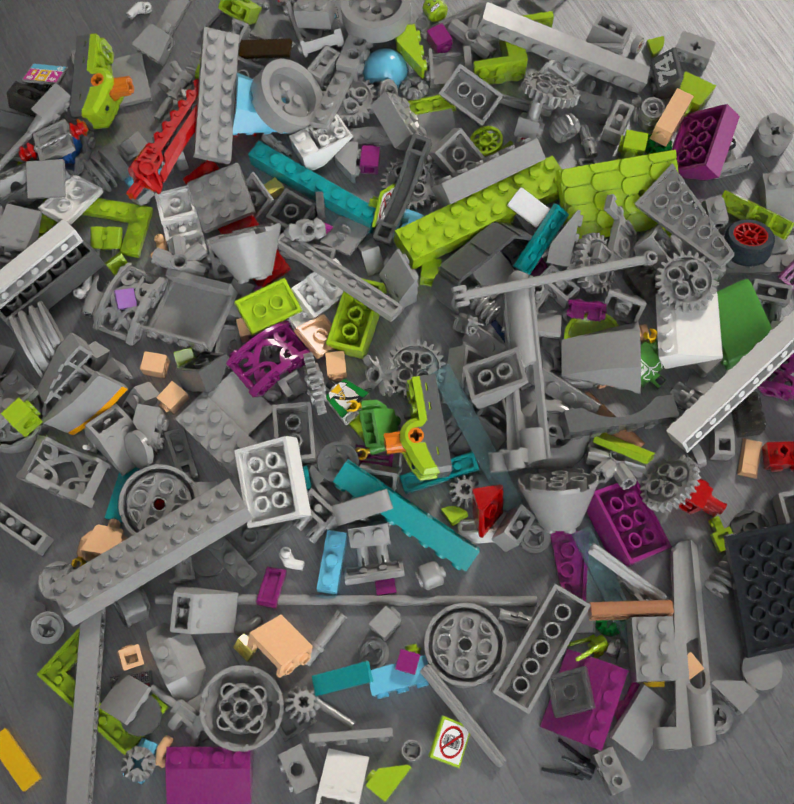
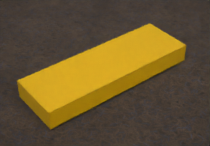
[0,728,42,792]

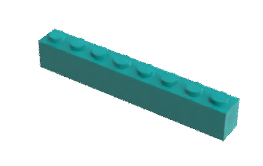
[248,141,376,234]
[333,459,480,571]

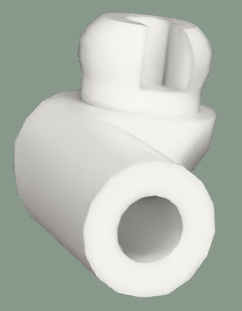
[126,2,152,20]
[73,275,92,299]
[279,547,305,571]

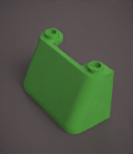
[717,279,772,370]

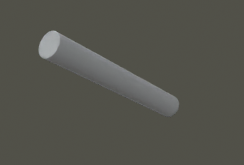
[307,690,355,729]

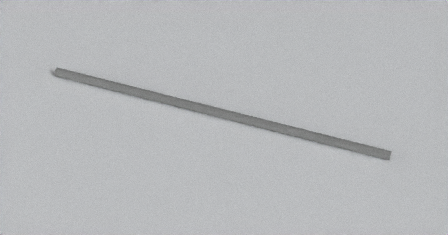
[155,594,537,606]

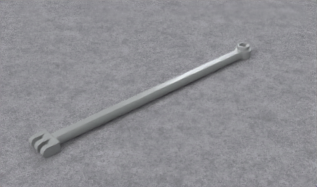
[451,250,658,308]

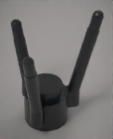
[541,739,596,781]

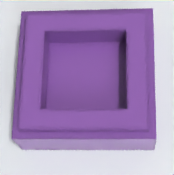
[114,288,137,310]

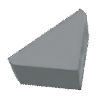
[357,238,384,277]

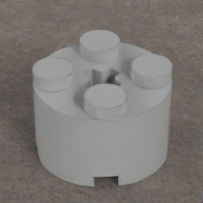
[752,113,794,157]

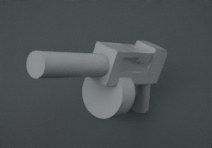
[154,61,193,121]
[150,684,204,747]

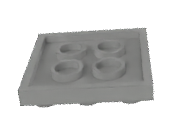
[188,162,256,234]

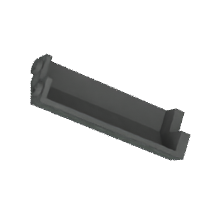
[0,109,96,175]

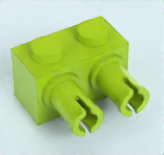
[617,130,649,159]

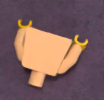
[71,519,128,567]

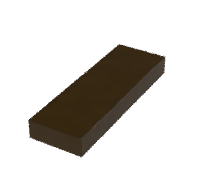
[239,38,292,59]

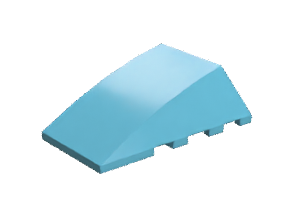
[233,73,287,135]

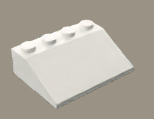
[656,290,723,369]
[234,436,311,528]

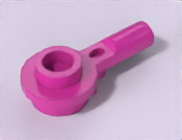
[614,682,640,720]

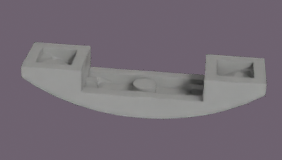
[309,465,370,523]

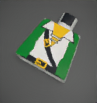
[325,379,371,426]

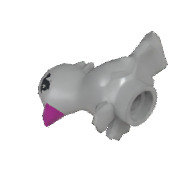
[284,218,333,242]

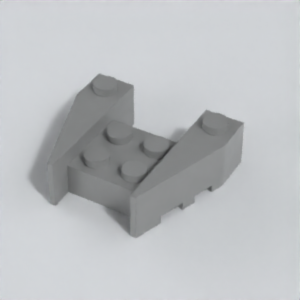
[37,332,133,404]

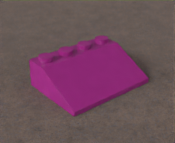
[672,104,740,180]
[586,477,672,567]
[540,649,629,751]
[165,747,254,804]

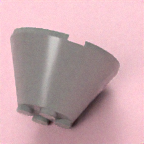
[206,222,281,284]
[518,467,599,534]

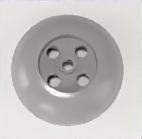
[521,397,590,471]
[199,665,284,752]

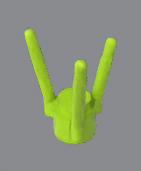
[567,634,609,662]

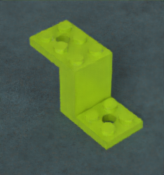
[473,11,554,84]

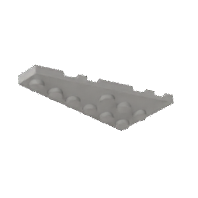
[635,163,735,270]

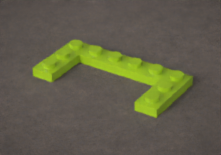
[38,198,153,258]
[37,627,169,756]

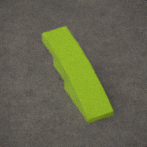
[721,190,794,240]

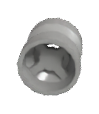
[401,739,422,761]

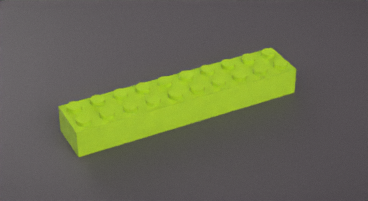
[393,155,561,270]

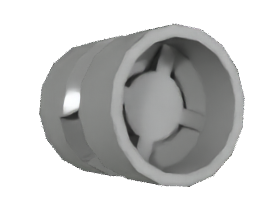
[637,97,665,131]

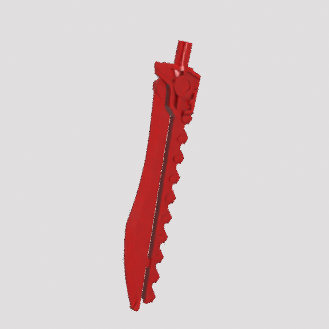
[126,79,199,200]

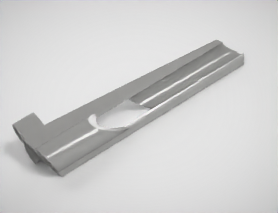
[653,540,716,751]

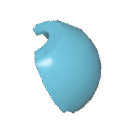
[363,48,408,88]

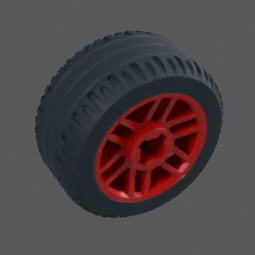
[724,220,775,267]

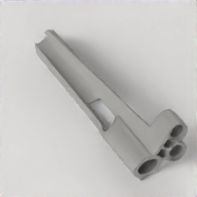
[488,271,551,473]

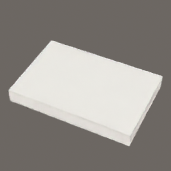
[38,175,103,225]

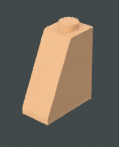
[650,88,694,147]

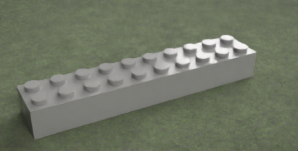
[50,478,253,626]

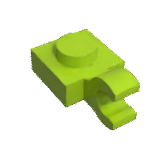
[708,516,733,553]

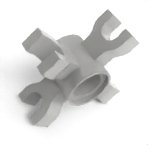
[358,355,401,397]

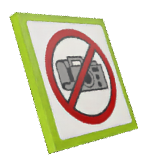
[369,183,396,227]
[428,716,470,768]

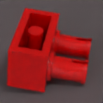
[762,441,794,472]
[679,479,727,518]

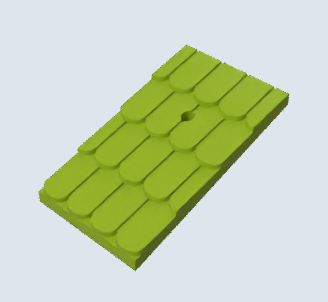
[555,150,679,242]

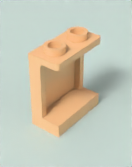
[247,615,313,678]

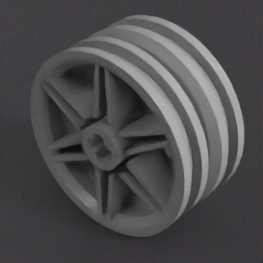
[9,301,65,379]

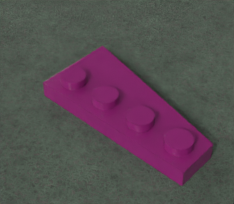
[550,531,589,602]

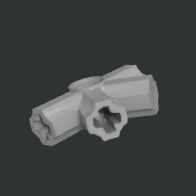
[447,14,499,60]
[151,235,210,278]
[584,447,646,490]

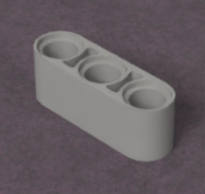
[331,489,393,526]

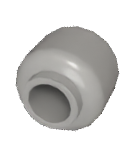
[416,561,446,590]

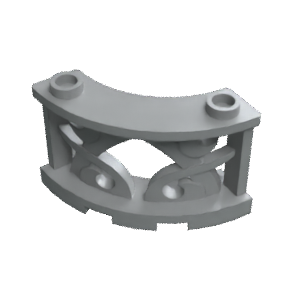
[282,0,344,58]
[92,262,169,346]
[16,434,112,508]

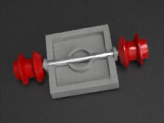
[18,119,88,162]

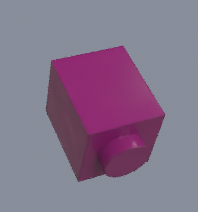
[427,23,453,53]
[360,145,381,175]

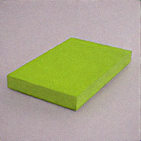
[234,278,302,336]

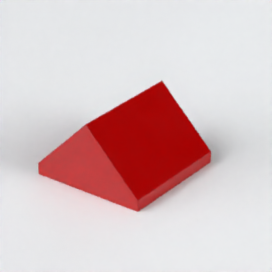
[472,484,503,538]

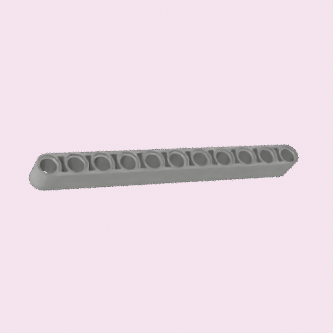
[66,607,106,804]

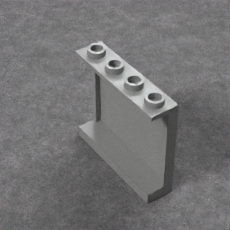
[140,269,238,353]

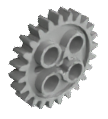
[522,73,581,109]
[322,77,378,126]
[381,155,439,211]
[573,233,616,294]
[655,251,719,312]
[386,339,446,398]
[303,352,327,415]
[640,454,701,513]

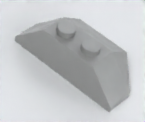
[146,623,206,702]

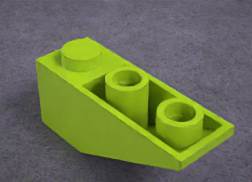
[395,24,427,78]

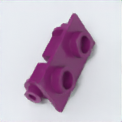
[567,299,607,322]

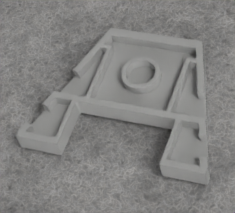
[592,194,639,270]

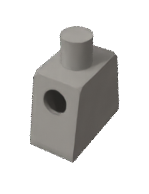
[132,20,175,67]
[701,197,729,236]

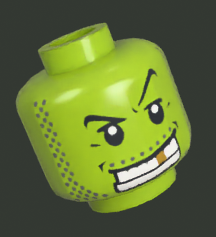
[422,0,448,22]

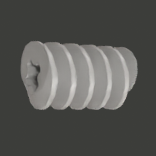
[461,284,501,325]
[704,555,732,598]

